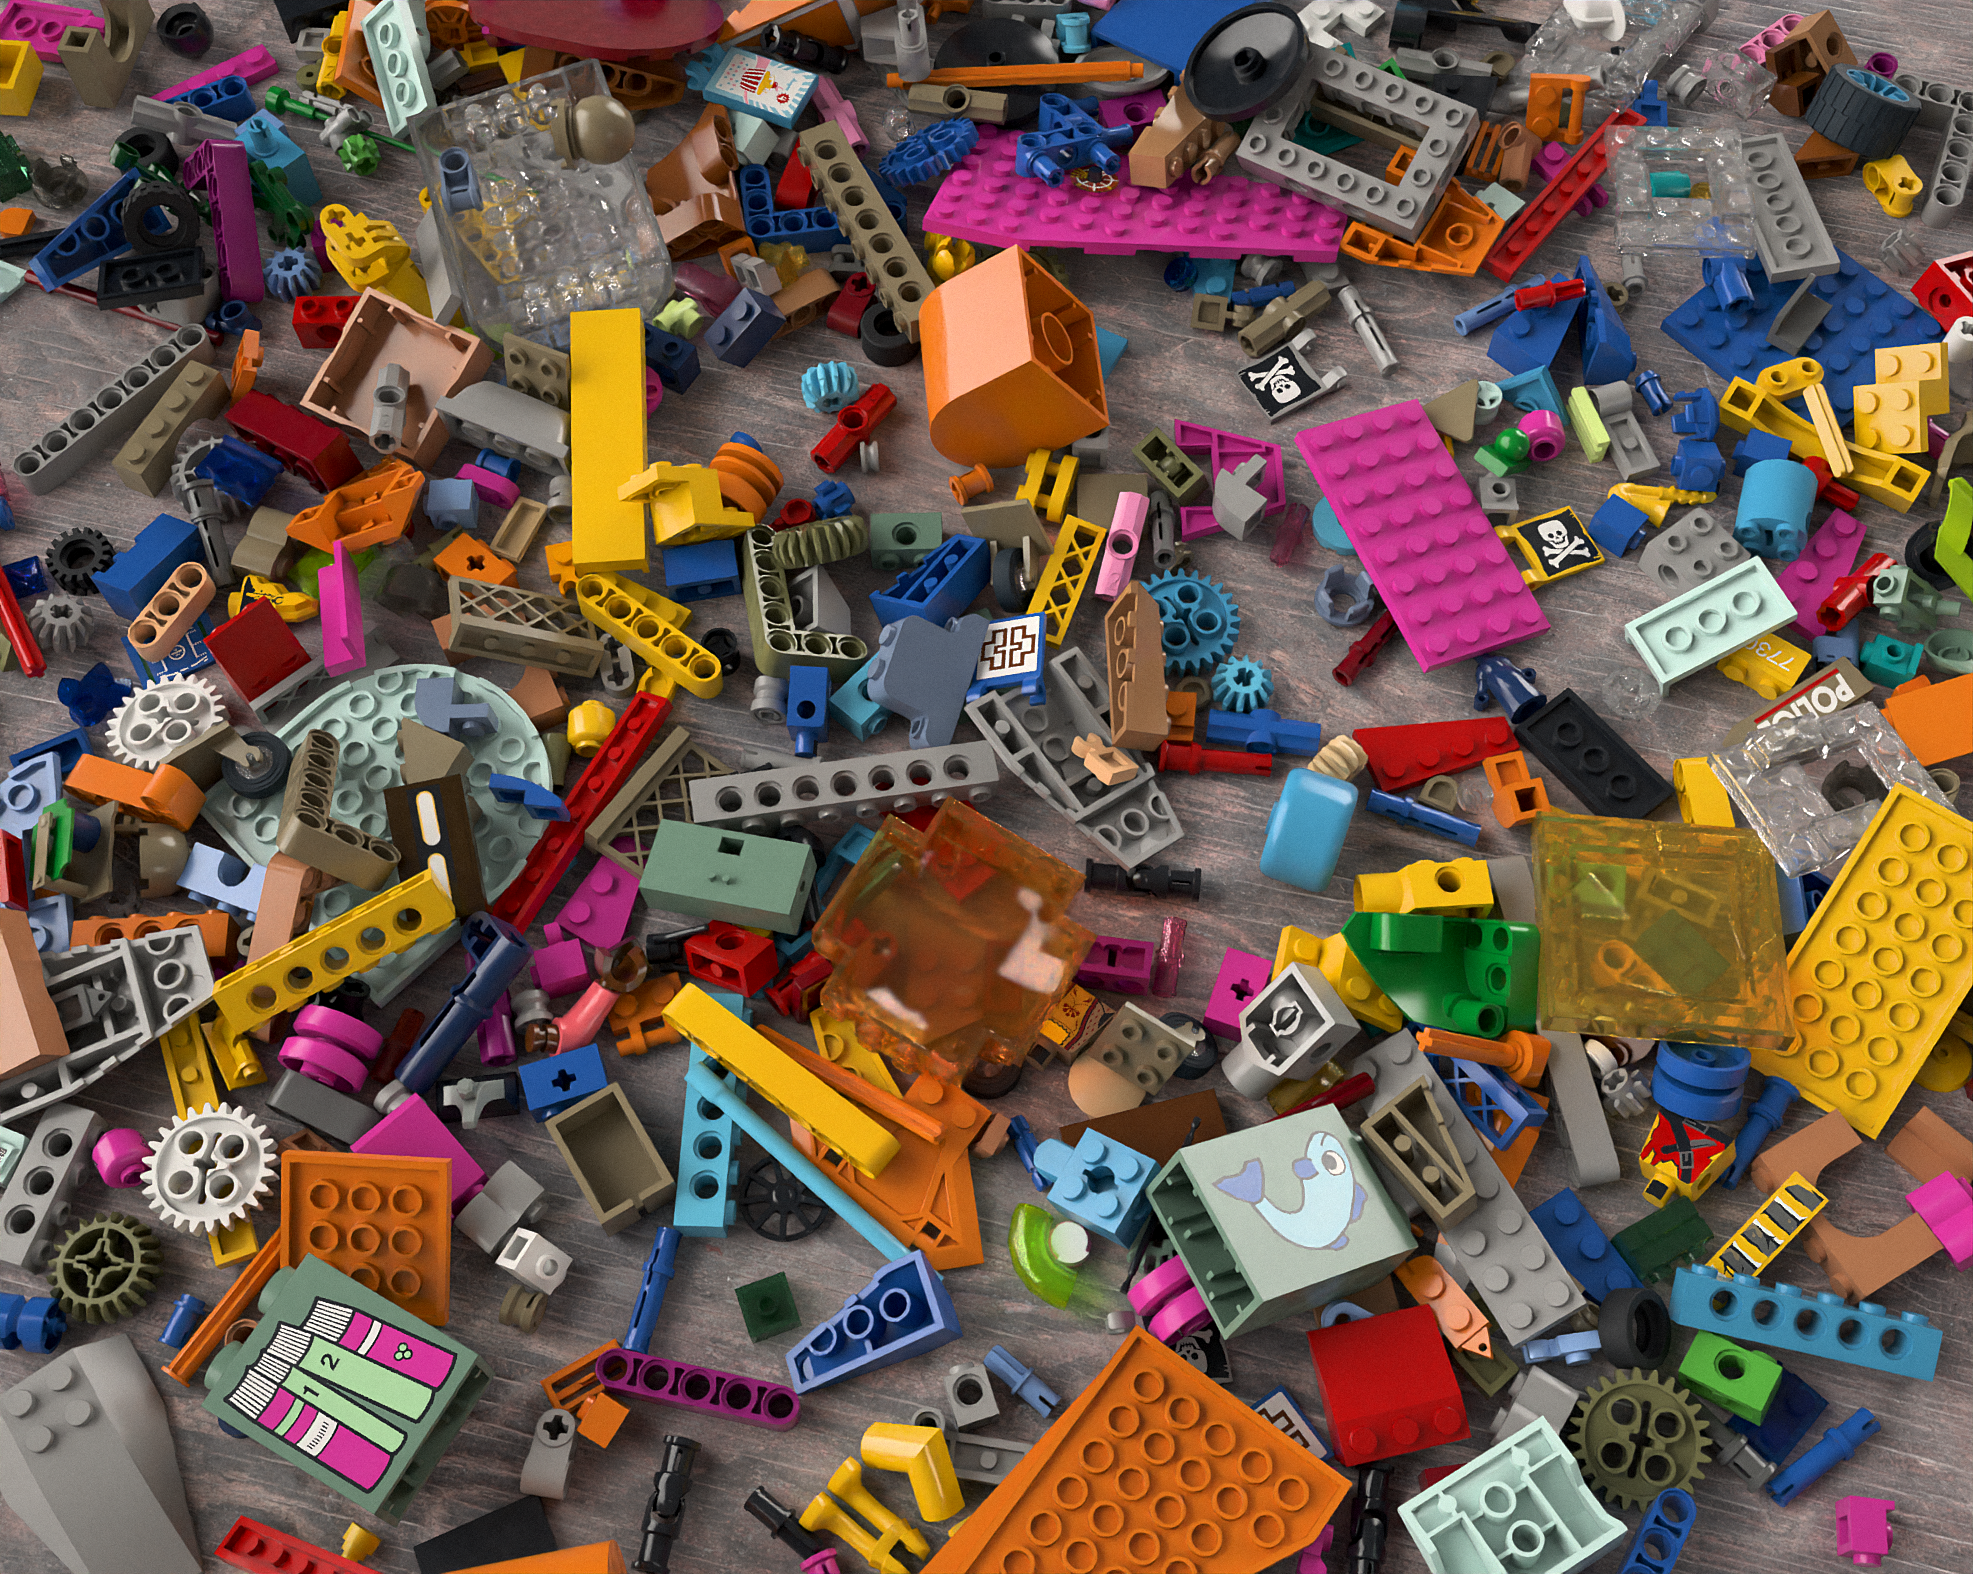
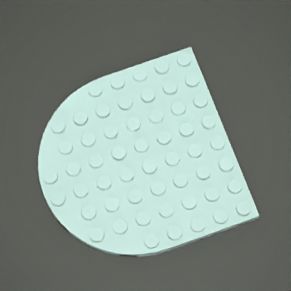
[199,664,553,1009]

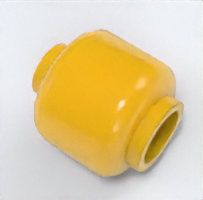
[567,700,617,758]

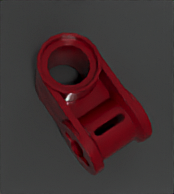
[827,272,878,339]

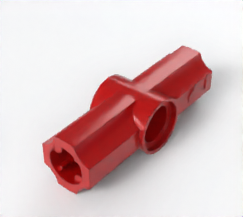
[810,383,897,474]
[1816,553,1898,631]

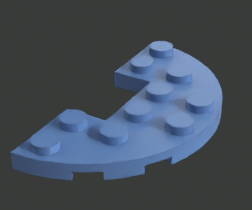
[0,752,74,953]

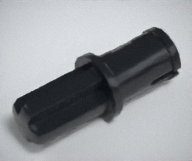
[744,1485,824,1560]

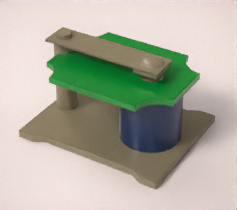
[28,798,119,909]

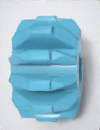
[801,361,860,414]
[1211,654,1274,713]

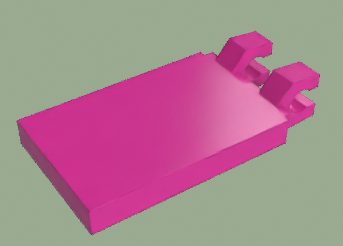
[0,0,105,64]

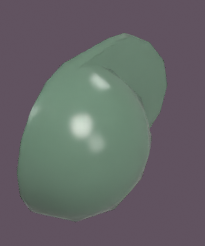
[1924,628,1973,675]

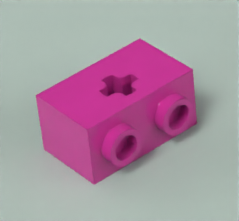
[1203,947,1273,1043]

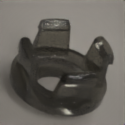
[30,153,89,210]
[1821,760,1888,824]

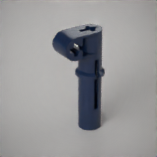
[394,911,534,1095]

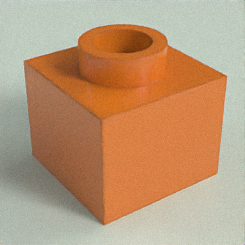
[575,1389,631,1449]

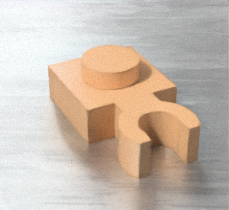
[1071,733,1139,786]

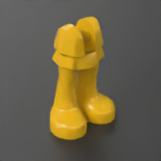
[799,1456,931,1574]

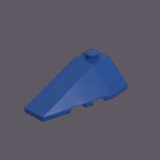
[1573,255,1637,385]
[785,1249,963,1396]

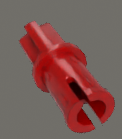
[1514,278,1586,312]

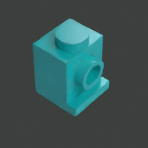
[1859,634,1924,689]

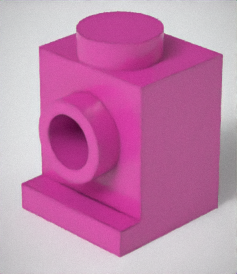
[1835,1495,1895,1568]

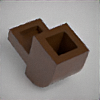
[1759,39,1822,117]

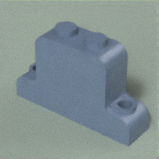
[867,614,990,750]

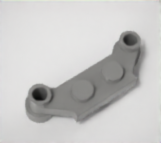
[911,1407,1049,1487]

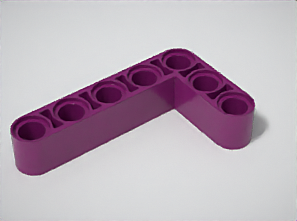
[183,138,264,302]

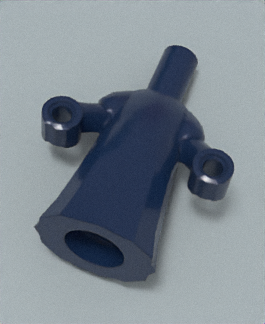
[1473,653,1548,724]

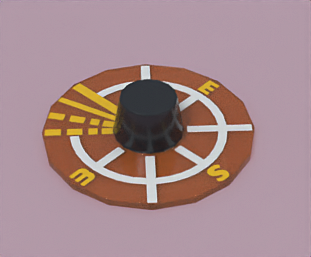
[1070,166,1119,193]

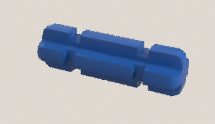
[1231,280,1296,309]
[1006,1115,1055,1192]

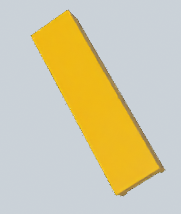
[570,308,650,577]

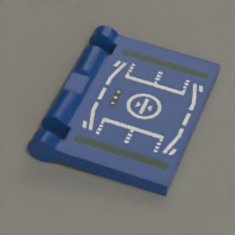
[121,608,217,690]

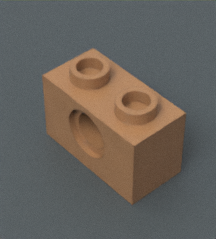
[1783,9,1858,83]

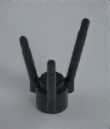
[646,922,733,974]

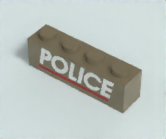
[1722,656,1875,777]

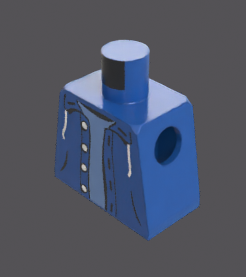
[787,666,834,759]

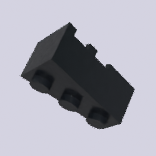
[1431,74,1499,176]

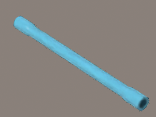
[684,1061,944,1281]

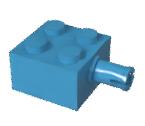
[233,116,323,207]

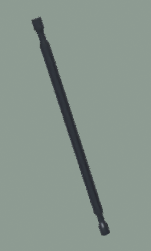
[1120,1116,1202,1295]

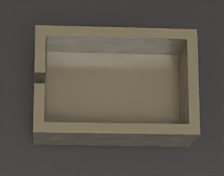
[544,1081,677,1237]

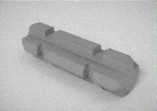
[298,90,358,116]

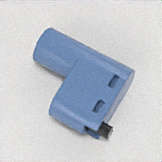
[1812,618,1859,673]

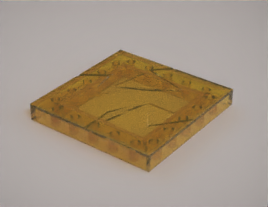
[1530,811,1796,1051]

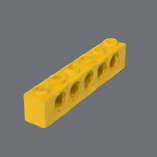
[211,867,456,1035]

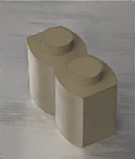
[231,506,306,583]

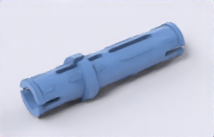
[1453,273,1547,336]

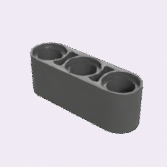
[264,1069,384,1151]

